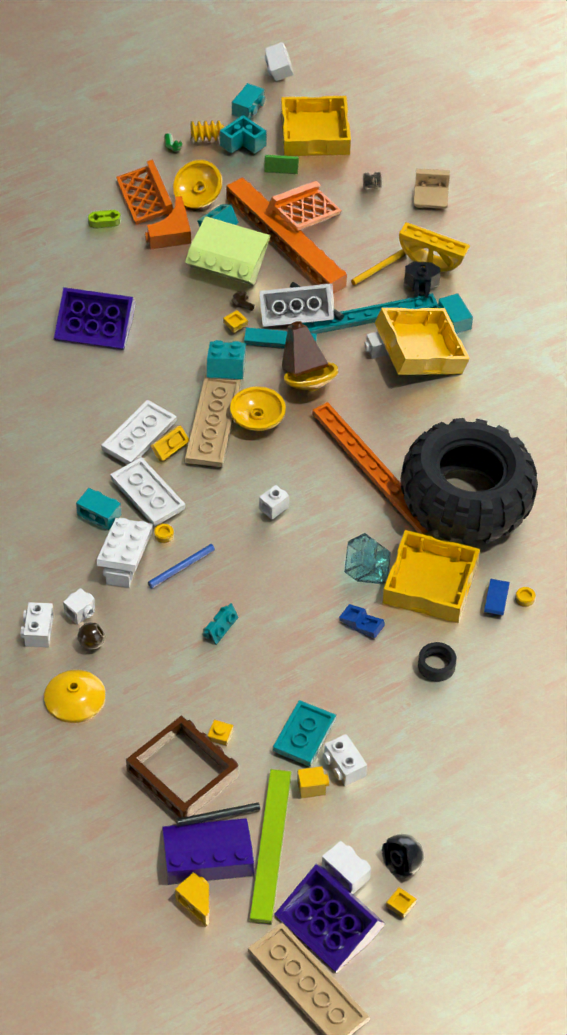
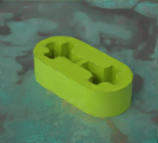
[88,210,121,228]

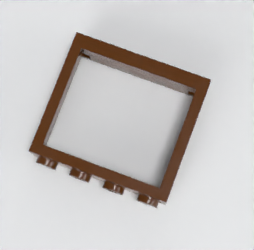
[126,715,239,818]

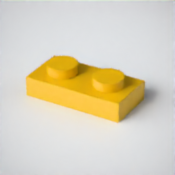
[150,425,189,461]

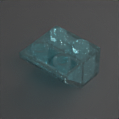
[344,533,391,584]

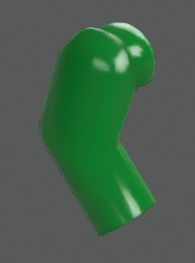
[164,133,182,152]

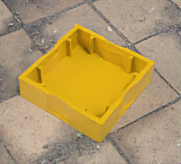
[281,96,351,156]
[375,308,470,375]
[382,530,480,623]

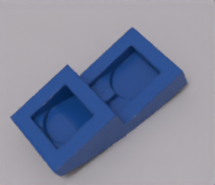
[484,579,510,615]
[339,604,385,638]

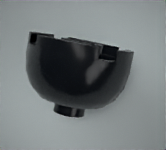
[382,834,424,879]

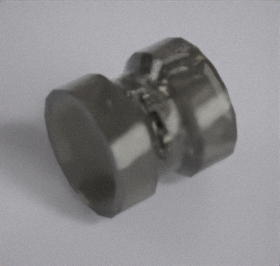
[363,172,382,190]

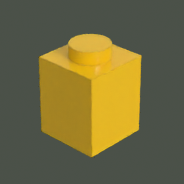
[297,766,329,799]

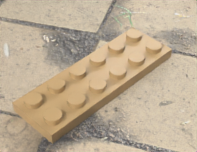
[185,375,241,467]
[248,923,369,1035]

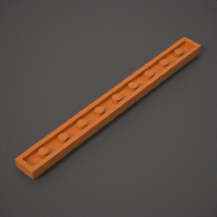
[312,402,429,534]

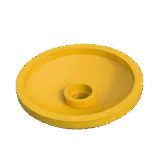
[173,160,222,209]
[284,362,338,391]
[230,386,286,431]
[44,670,105,723]

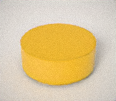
[154,524,174,543]
[515,587,536,607]

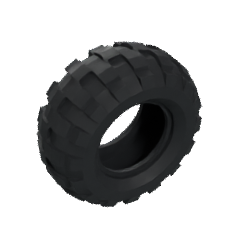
[400,418,538,545]

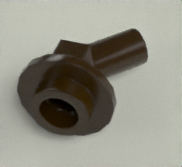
[231,290,255,311]

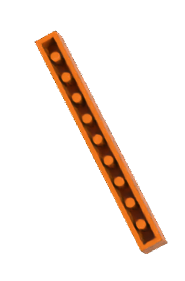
[226,177,347,294]

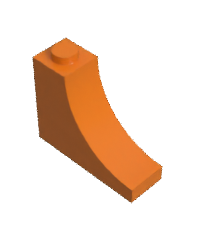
[145,196,191,249]

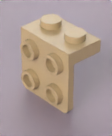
[414,169,450,209]

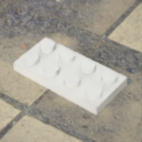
[101,400,177,465]
[110,457,185,527]
[97,518,153,572]

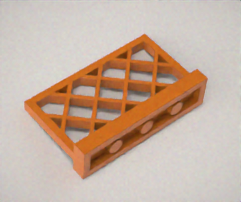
[116,159,174,225]
[266,181,342,231]

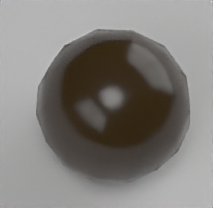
[77,622,105,650]

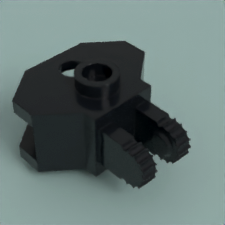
[404,262,440,298]

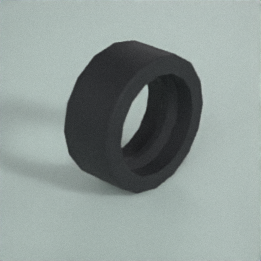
[418,642,457,682]

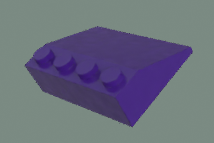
[54,287,136,349]
[162,818,254,885]
[274,864,386,972]

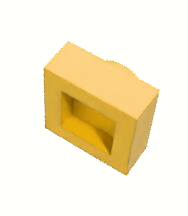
[223,310,248,333]
[207,720,234,746]
[386,887,417,918]

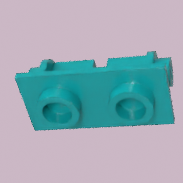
[202,603,239,645]

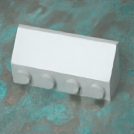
[259,284,334,327]

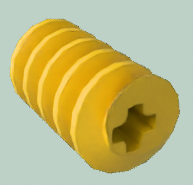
[190,120,224,142]

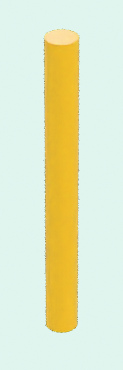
[351,249,406,286]

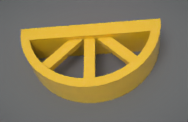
[399,222,470,272]

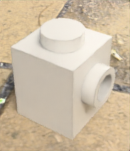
[259,485,289,520]
[63,588,95,625]

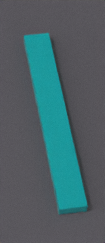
[302,294,438,334]

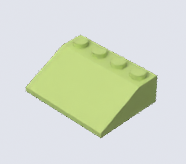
[185,216,270,285]

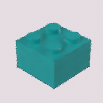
[207,340,246,379]

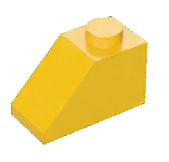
[175,872,209,926]

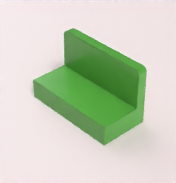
[264,155,299,174]

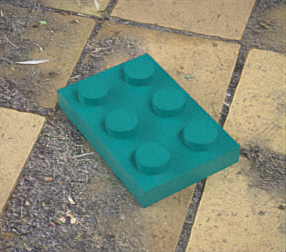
[273,700,336,767]

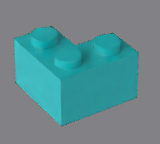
[220,115,267,154]

